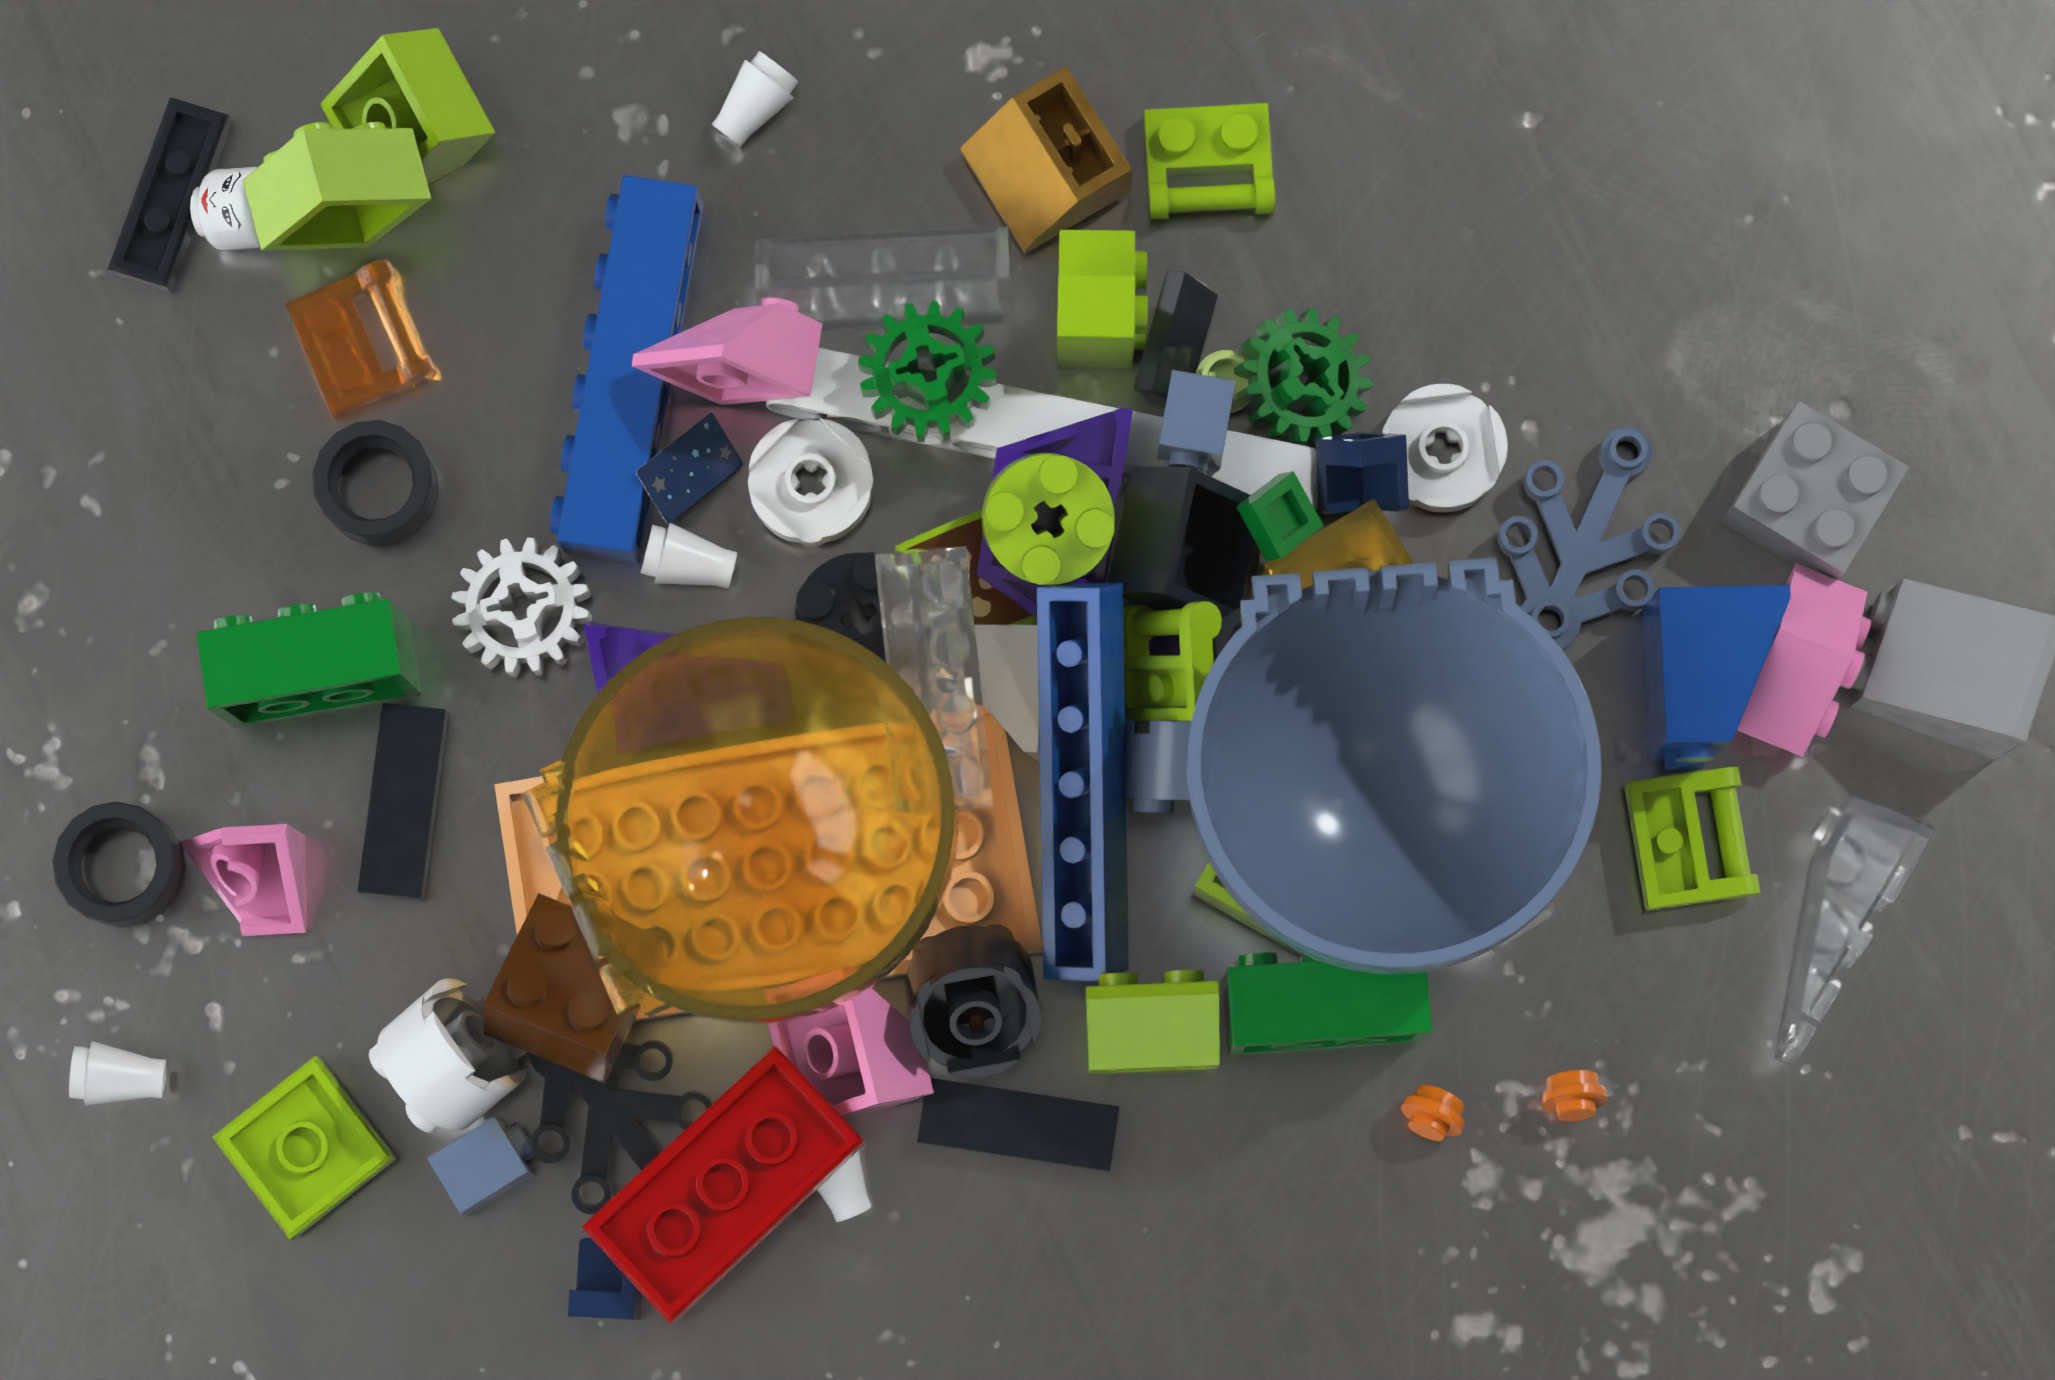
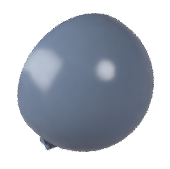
[1187,558,1602,974]

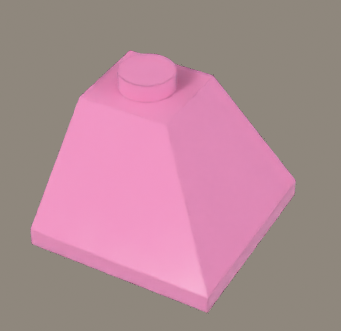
[632,298,823,405]
[764,974,934,1119]

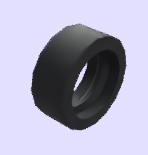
[312,420,439,546]
[52,801,185,928]

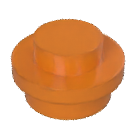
[1542,1070,1608,1122]
[1401,1085,1465,1141]

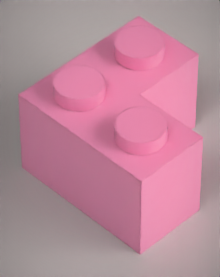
[1737,563,1872,757]

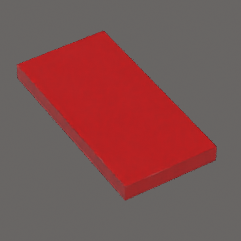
[582,1046,866,1326]

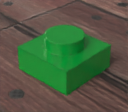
[1236,471,1323,562]

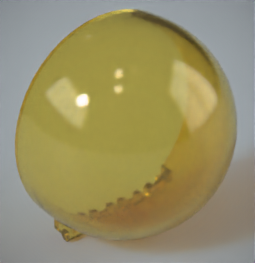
[523,617,959,1024]

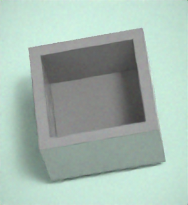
[1721,400,1910,580]

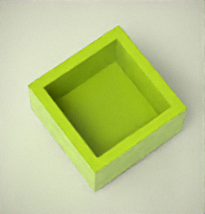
[242,122,432,251]

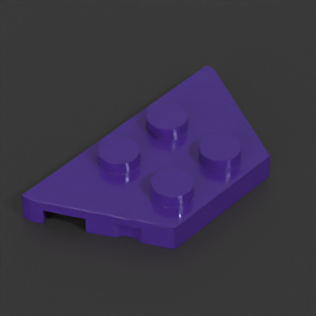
[977,408,1133,618]

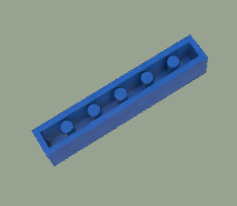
[550,175,704,564]
[1037,583,1129,981]

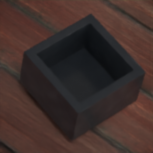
[1108,466,1261,618]

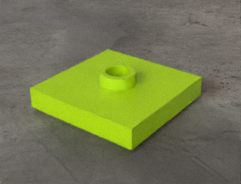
[212,1056,397,1240]

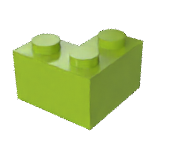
[1057,230,1148,369]

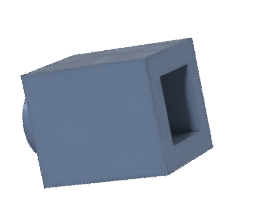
[1157,370,1236,474]
[427,1116,536,1216]

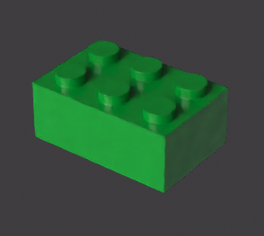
[196,592,422,728]
[1222,952,1432,1056]

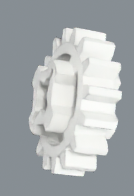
[451,537,592,678]

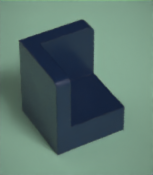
[1316,431,1409,514]
[568,1238,642,1320]

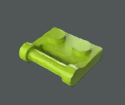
[1143,103,1275,220]
[1123,601,1222,721]
[1624,767,1761,911]

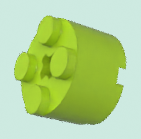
[982,453,1115,585]

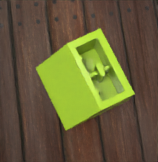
[1085,970,1220,1074]

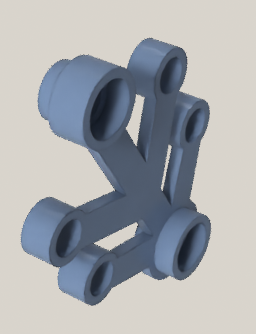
[1497,427,1680,650]

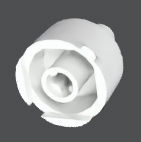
[369,978,527,1133]

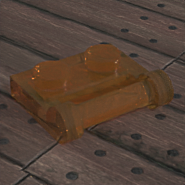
[285,259,437,421]

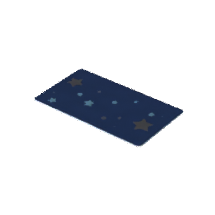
[636,412,743,524]

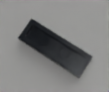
[108,97,233,293]
[357,703,449,901]
[917,1078,1119,1172]

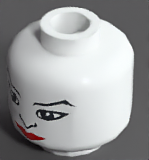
[190,167,260,250]

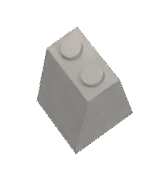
[1850,578,2055,760]

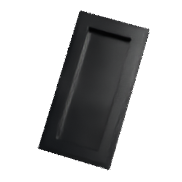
[1134,270,1218,408]

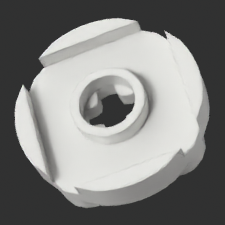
[1382,384,1508,513]
[748,418,875,548]

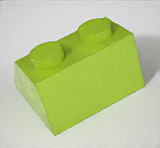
[320,28,495,184]

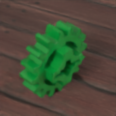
[858,300,997,442]
[1234,308,1373,446]

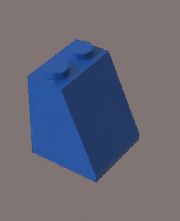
[1640,585,1791,772]

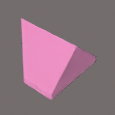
[180,824,307,936]

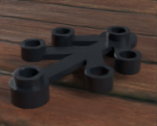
[529,1040,713,1214]

